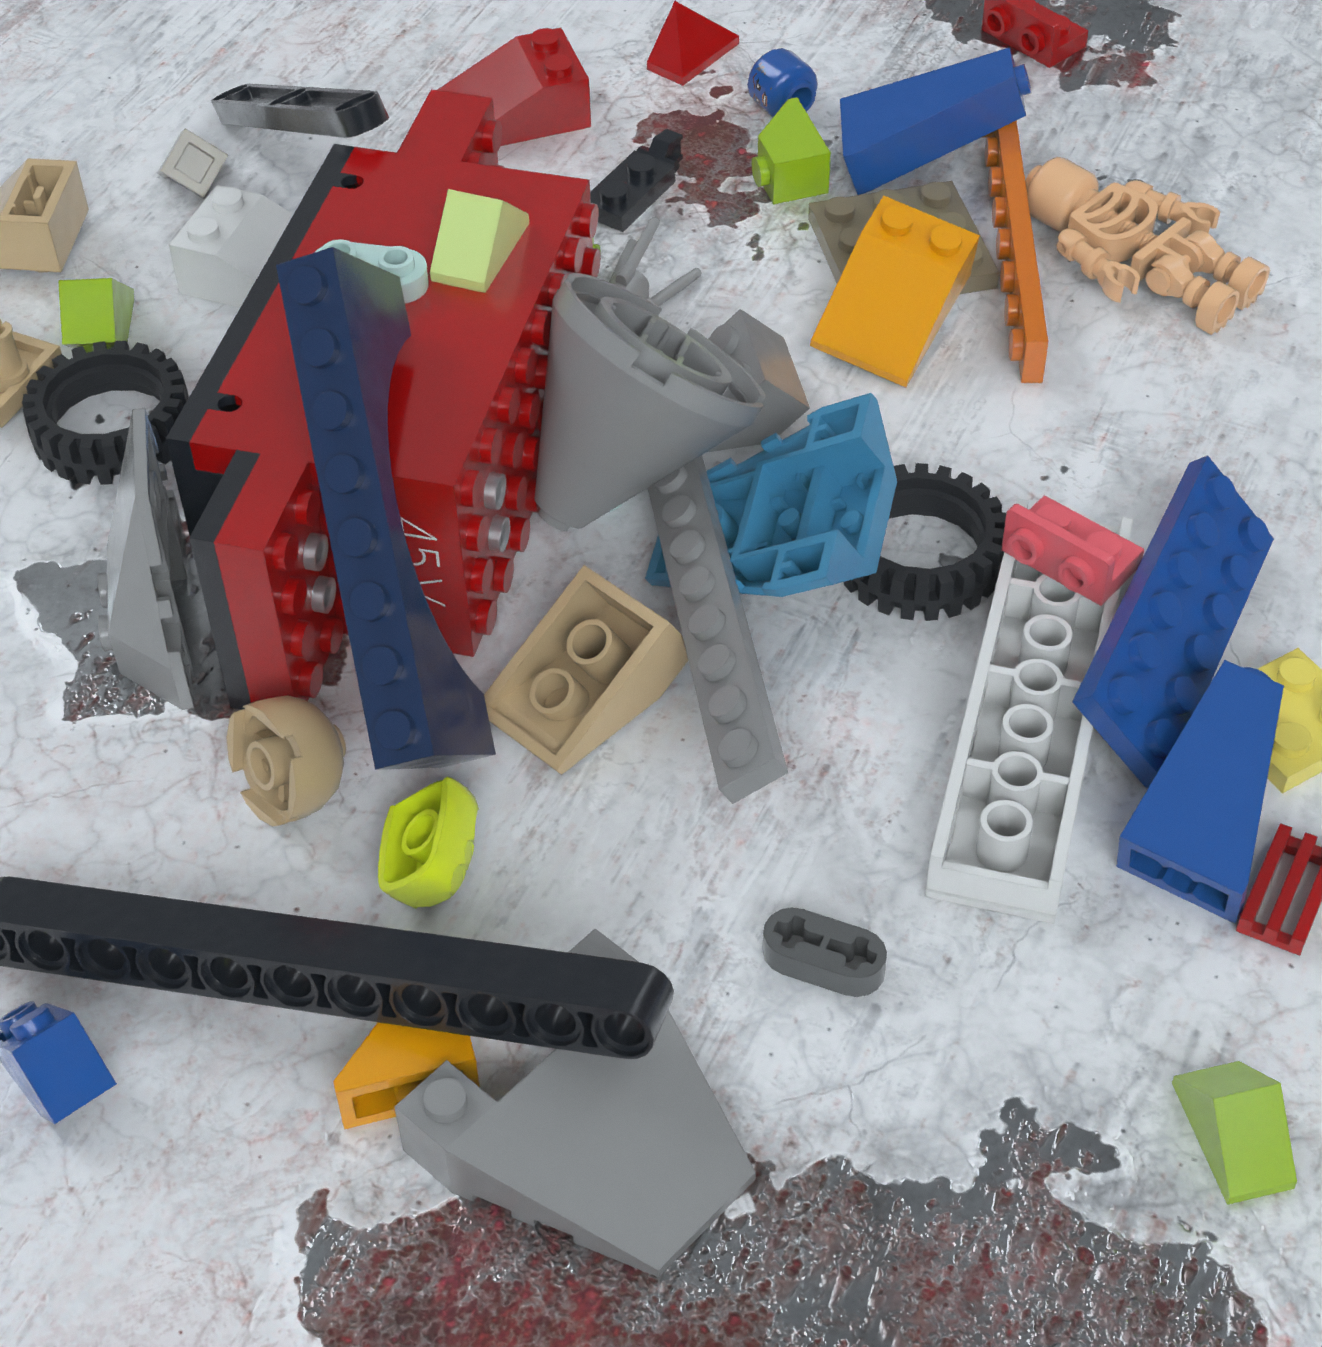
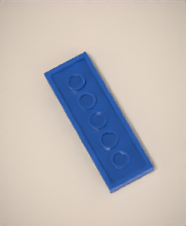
[1072,455,1274,789]

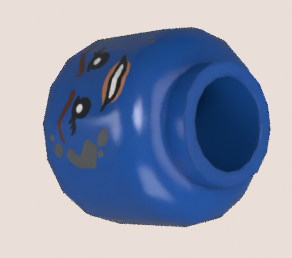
[747,48,818,117]

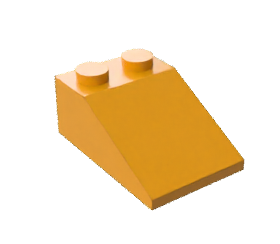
[810,195,980,387]

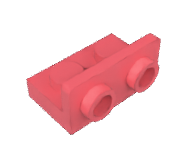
[1001,495,1144,606]

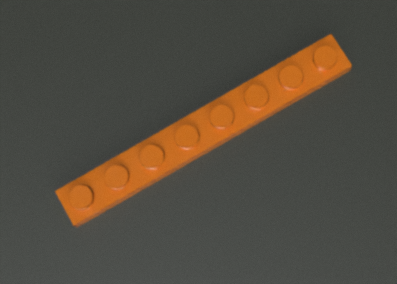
[982,120,1048,383]

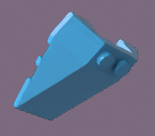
[645,393,897,597]

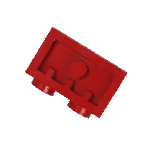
[981,0,1089,68]

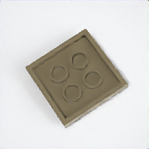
[808,181,999,295]

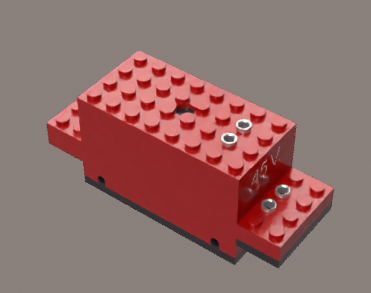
[166,89,601,710]

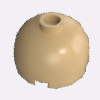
[226,696,346,827]

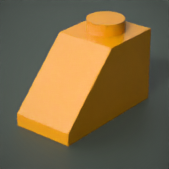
[333,1022,480,1130]

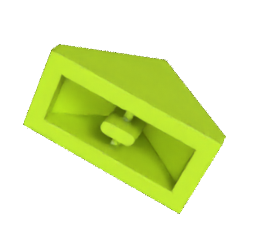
[1172,1061,1297,1205]

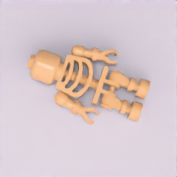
[1025,157,1270,335]

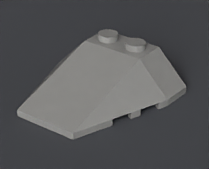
[97,408,194,710]

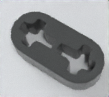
[762,907,887,997]

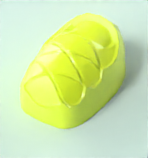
[378,777,479,909]

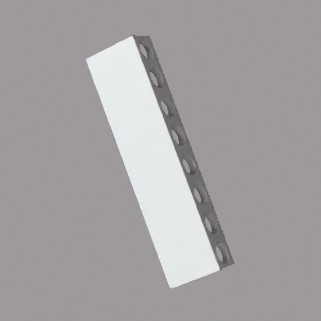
[925,498,1134,924]

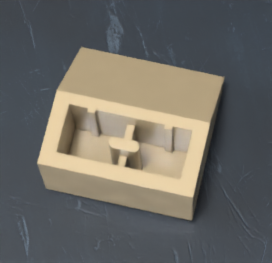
[0,158,89,273]

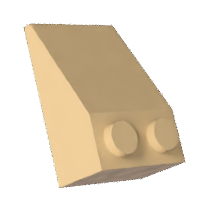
[484,565,688,775]

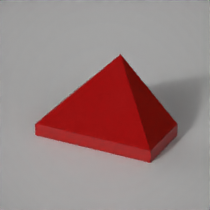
[647,1,739,86]

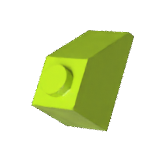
[752,97,831,205]
[58,278,135,353]

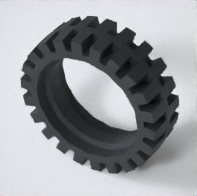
[22,341,189,485]
[844,463,1006,621]

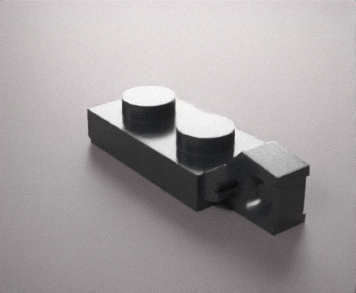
[590,129,683,232]

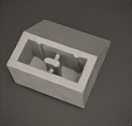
[706,309,810,453]

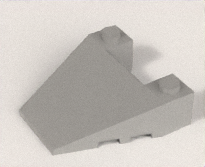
[394,929,756,1277]

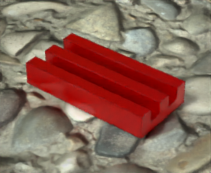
[1236,823,1322,956]

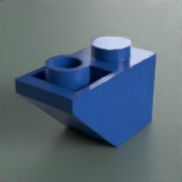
[0,1001,117,1124]

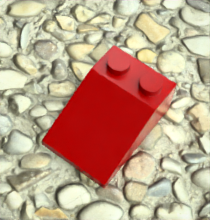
[437,27,591,146]

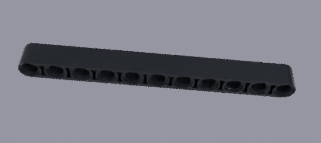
[0,876,674,1059]

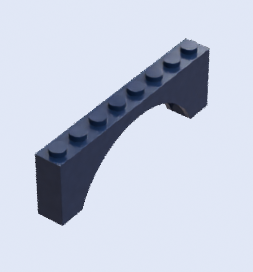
[276,247,496,770]

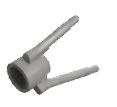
[609,217,702,307]

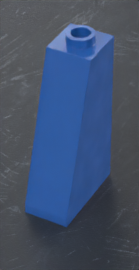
[840,47,1032,195]
[1116,660,1284,924]

